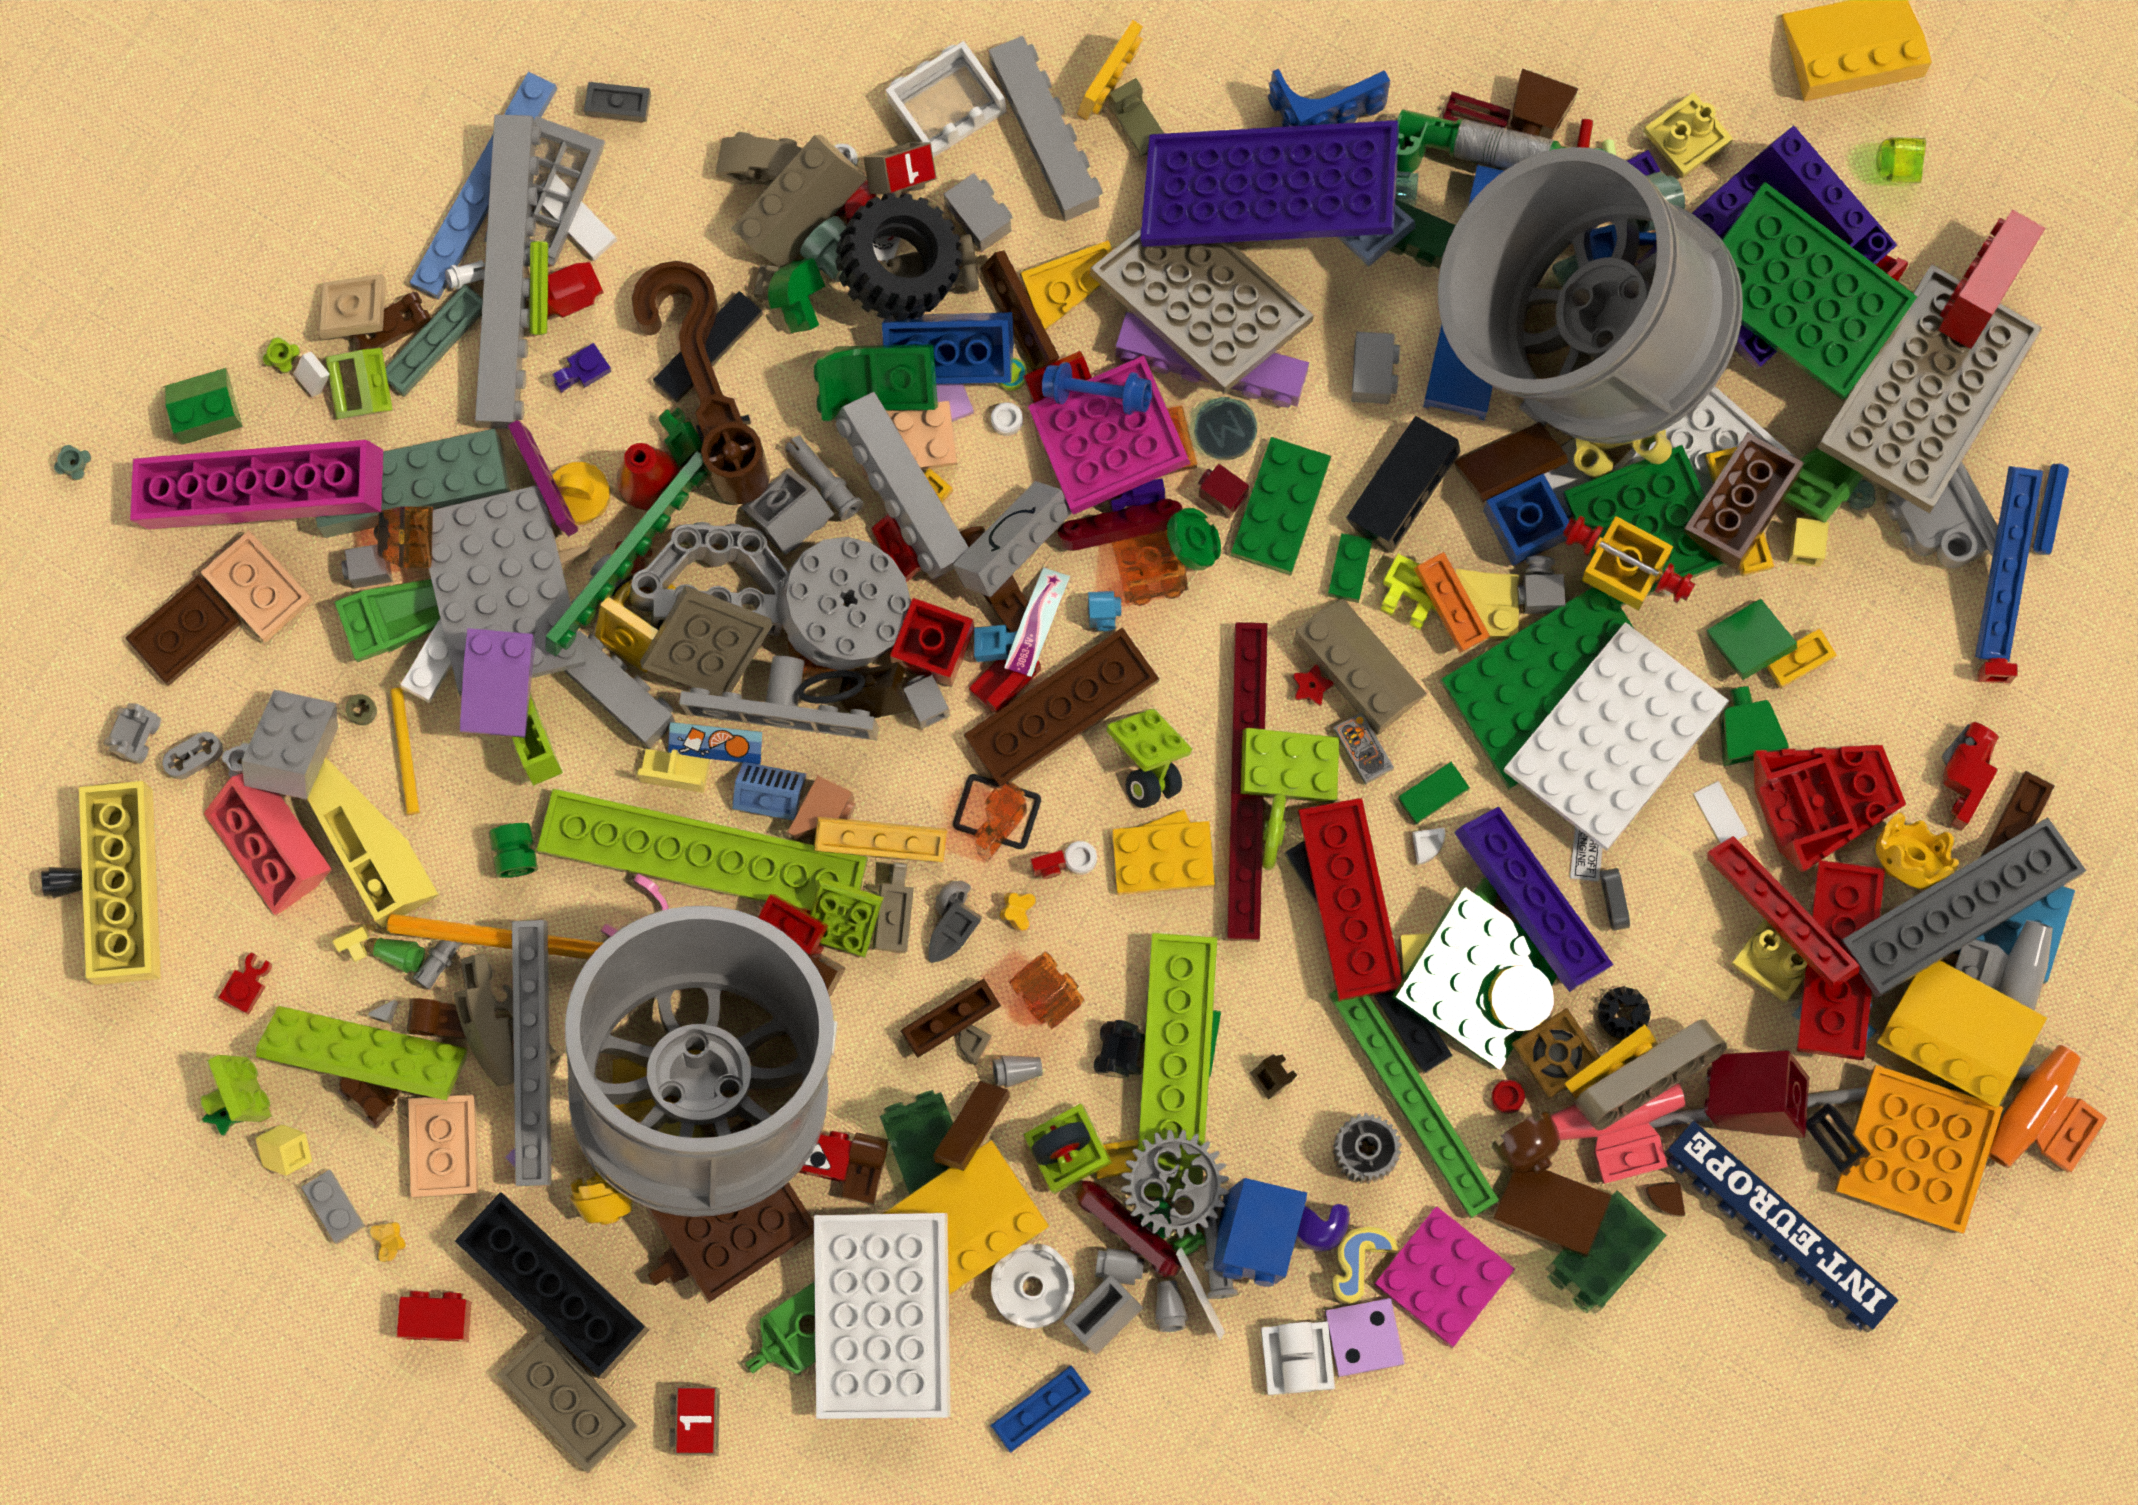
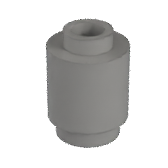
[1095,1248,1144,1285]

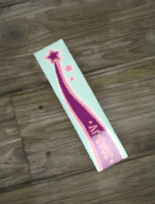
[1004,567,1070,677]

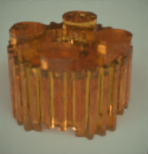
[1009,952,1085,1029]

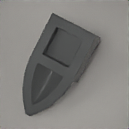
[929,899,982,963]

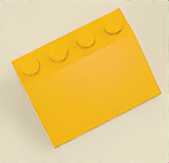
[1781,0,1932,101]
[1878,960,2048,1108]
[882,1139,1049,1295]

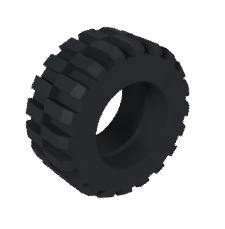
[835,193,962,321]

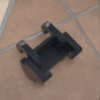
[1094,1020,1145,1078]

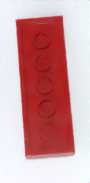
[1298,798,1402,1002]
[1796,860,1885,1061]

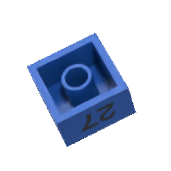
[1483,473,1569,566]

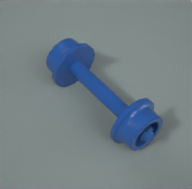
[1042,362,1153,415]

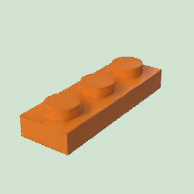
[1414,552,1490,653]

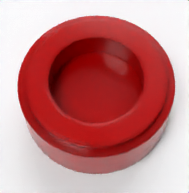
[1491,1080,1525,1114]

